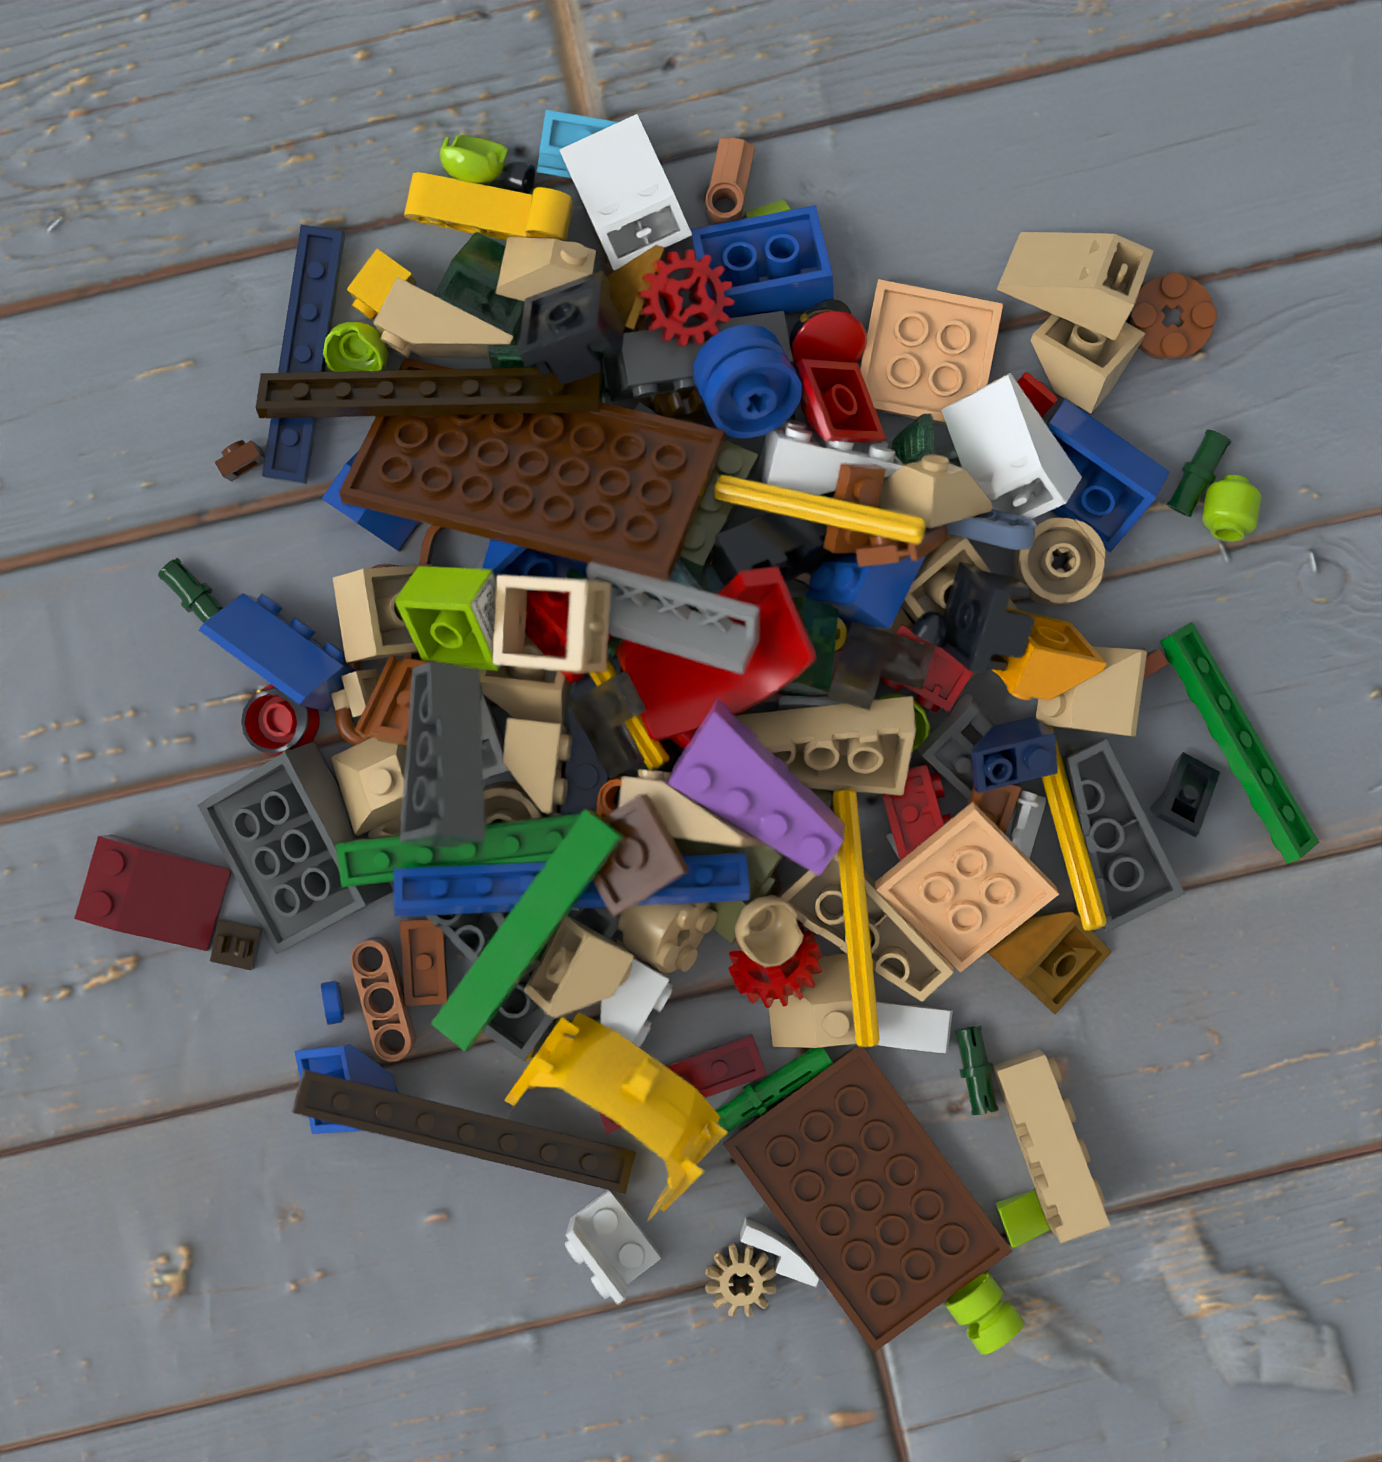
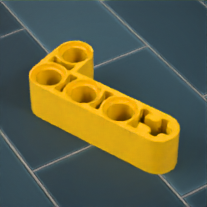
[404,172,574,242]

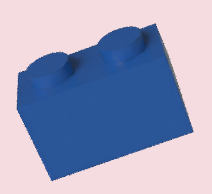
[804,553,927,629]

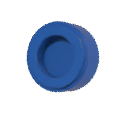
[321,980,345,1025]

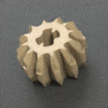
[705,1243,777,1317]

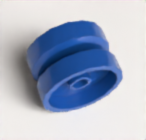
[693,324,802,438]

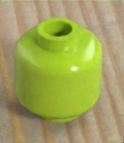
[1202,475,1262,542]

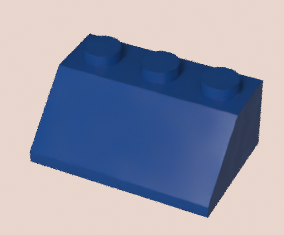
[690,205,834,318]
[1046,398,1170,553]
[199,593,356,712]

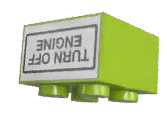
[395,566,501,671]

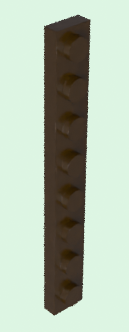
[255,366,603,419]
[292,1069,636,1194]

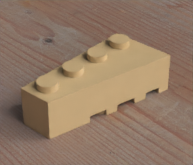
[735,696,915,795]
[778,850,954,1002]
[993,1049,1110,1243]

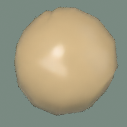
[735,895,803,967]

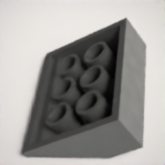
[197,741,394,954]

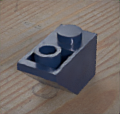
[971,717,1058,793]

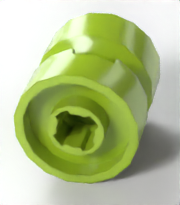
[944,1271,1025,1355]

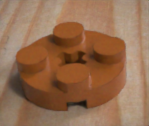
[1129,272,1217,360]

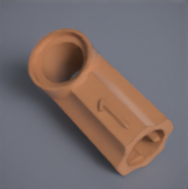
[706,137,755,225]

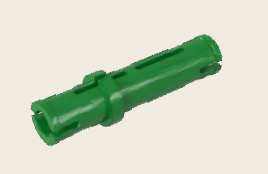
[714,1047,833,1134]

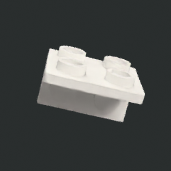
[565,1190,662,1305]

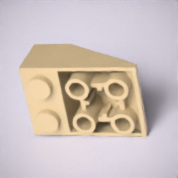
[997,232,1153,340]

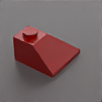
[795,359,886,443]

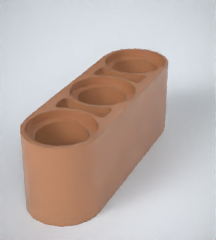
[350,937,416,1062]

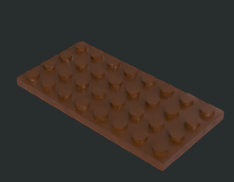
[339,358,726,582]

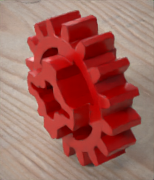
[637,249,734,347]
[728,921,822,1008]

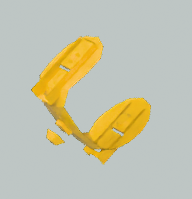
[504,1013,728,1222]

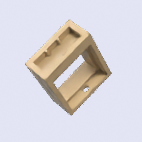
[492,575,611,672]

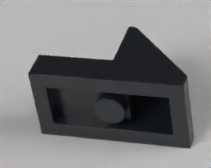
[1150,752,1220,837]

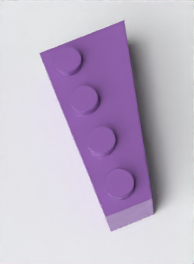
[668,698,845,876]

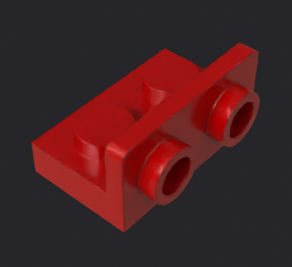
[525,577,611,684]
[875,623,973,713]
[882,765,952,861]

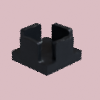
[518,270,625,384]
[941,562,1034,674]

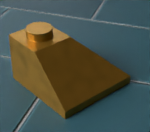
[606,245,666,333]
[987,911,1111,1014]

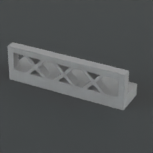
[587,562,759,674]

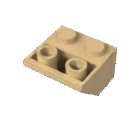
[503,718,573,813]

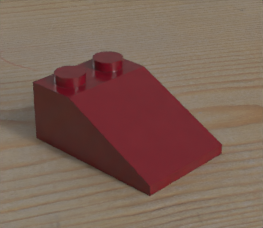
[74,834,232,951]

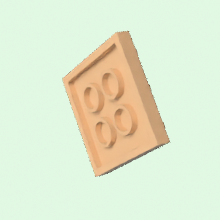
[860,279,1003,425]
[875,802,1059,973]

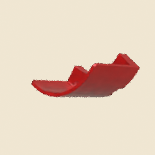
[616,567,815,741]

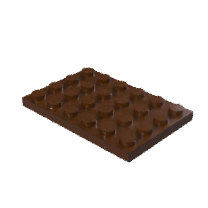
[723,1044,1012,1352]

